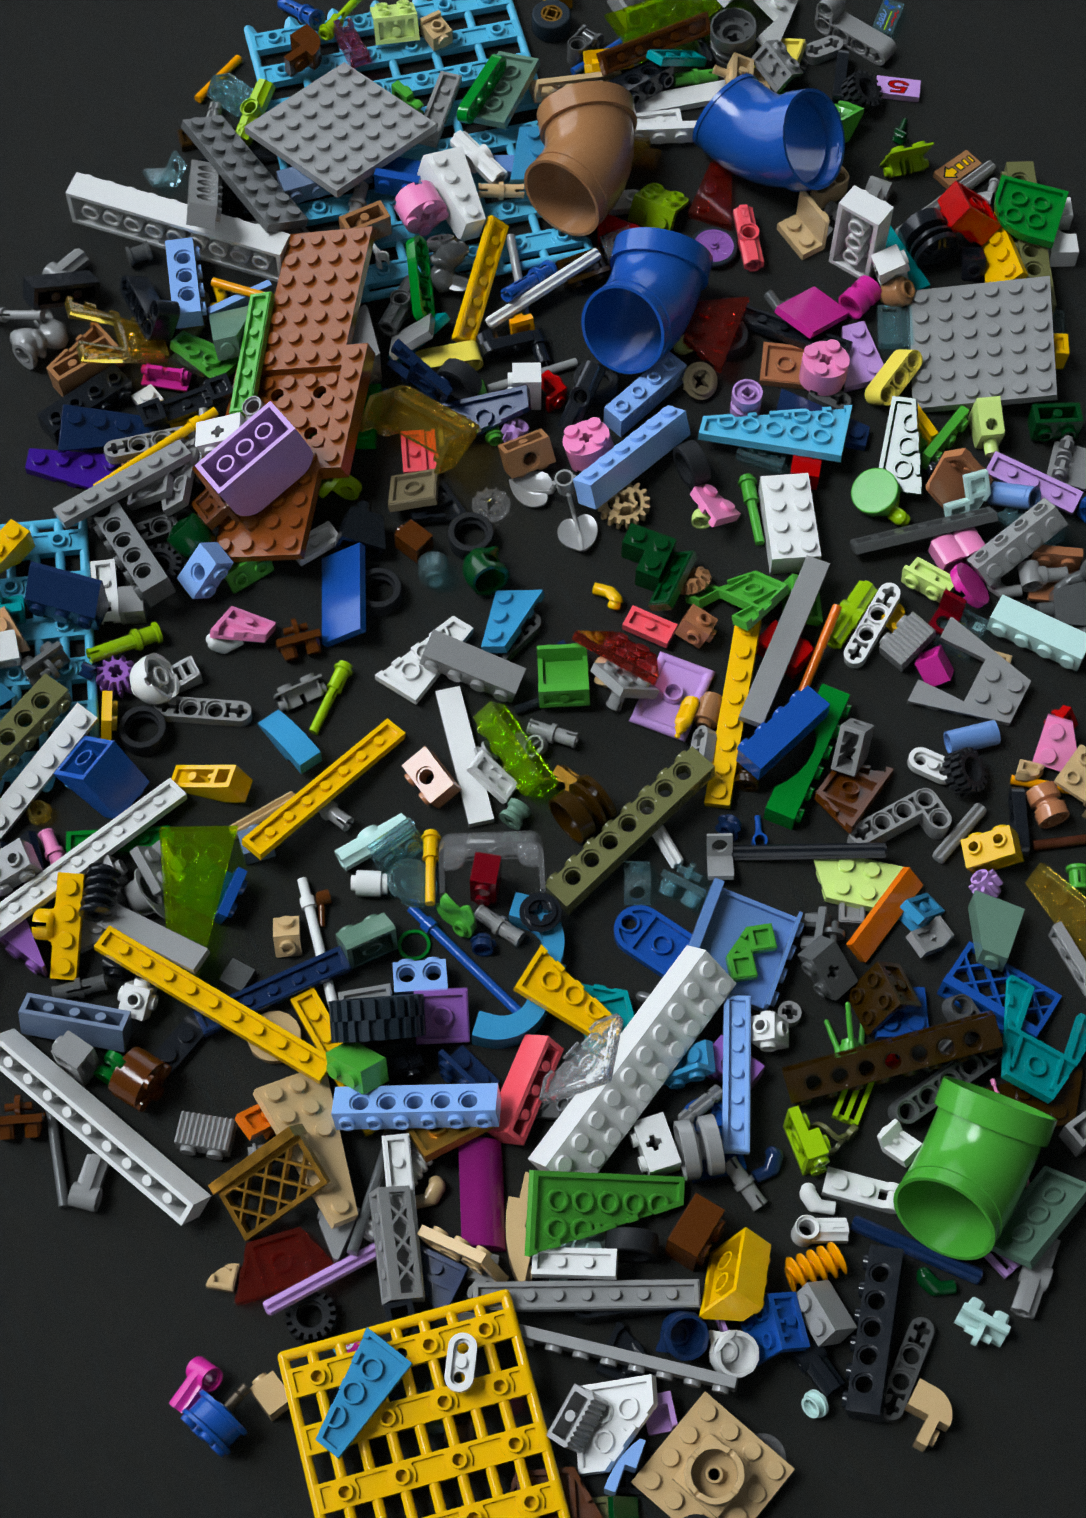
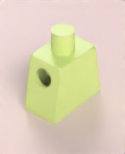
[968,396,1005,458]

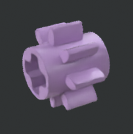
[501,419,530,443]
[969,869,1003,898]

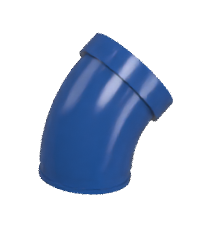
[692,73,845,192]
[581,227,713,374]

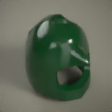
[167,513,215,560]
[462,546,510,596]

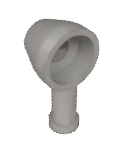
[977,178,1000,210]

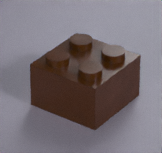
[664,1193,726,1272]

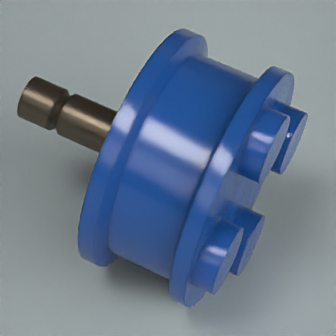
[180,1383,251,1458]

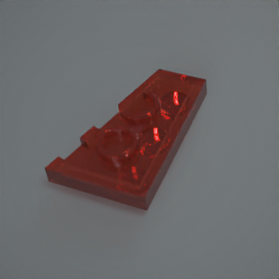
[688,162,732,231]

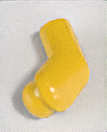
[592,582,623,610]

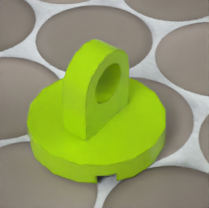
[318,475,362,500]

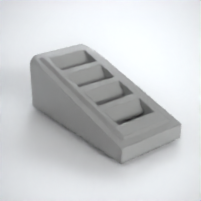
[169,656,203,694]

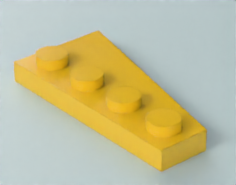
[981,211,1029,283]

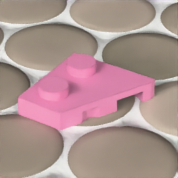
[690,484,741,528]
[210,606,276,643]

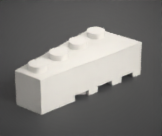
[417,146,486,241]

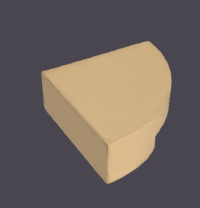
[1015,759,1045,781]
[206,1263,240,1293]

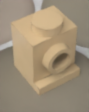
[420,10,453,51]

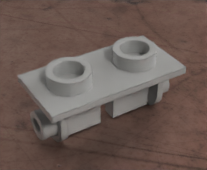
[273,673,327,712]

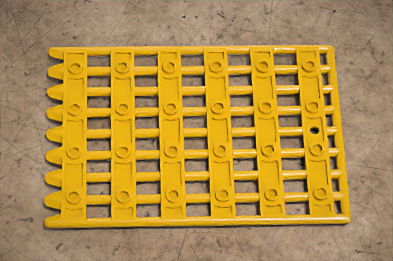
[277,1289,571,1518]

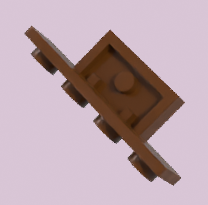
[190,466,240,530]

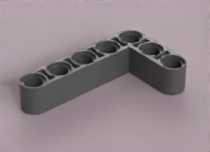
[888,994,1003,1125]

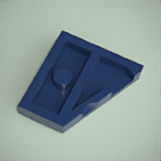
[420,1245,469,1319]

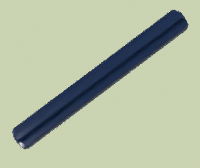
[850,1216,983,1284]

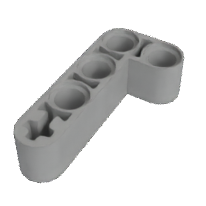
[814,0,897,66]
[847,788,952,843]

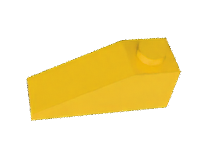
[171,765,253,802]

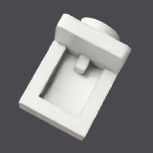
[877,1119,922,1168]

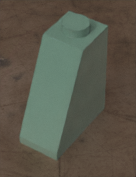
[209,306,248,361]
[968,890,1025,972]

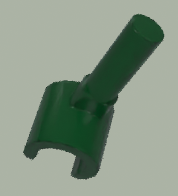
[892,118,908,145]

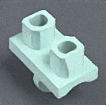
[954,1297,1011,1347]

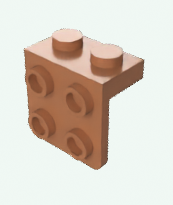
[926,448,993,509]

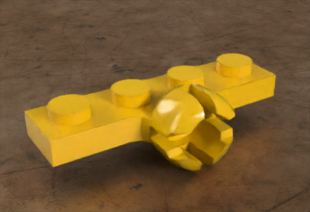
[31,872,86,980]

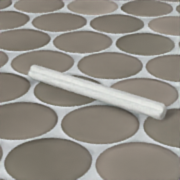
[485,248,601,329]

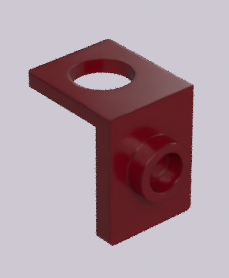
[928,589,967,635]

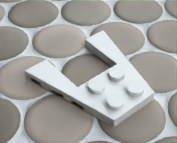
[717,0,798,45]

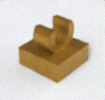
[551,765,580,792]

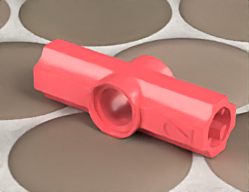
[733,204,764,272]

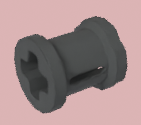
[125,240,153,267]

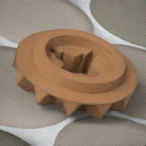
[680,566,711,595]

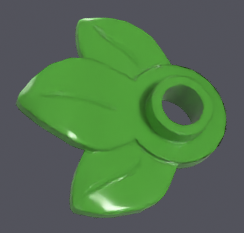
[436,893,477,938]

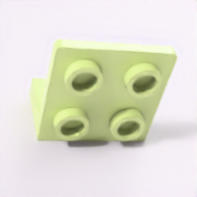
[370,0,420,45]

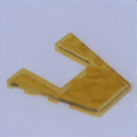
[64,296,169,363]

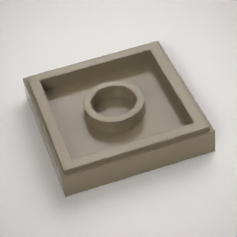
[388,468,439,512]

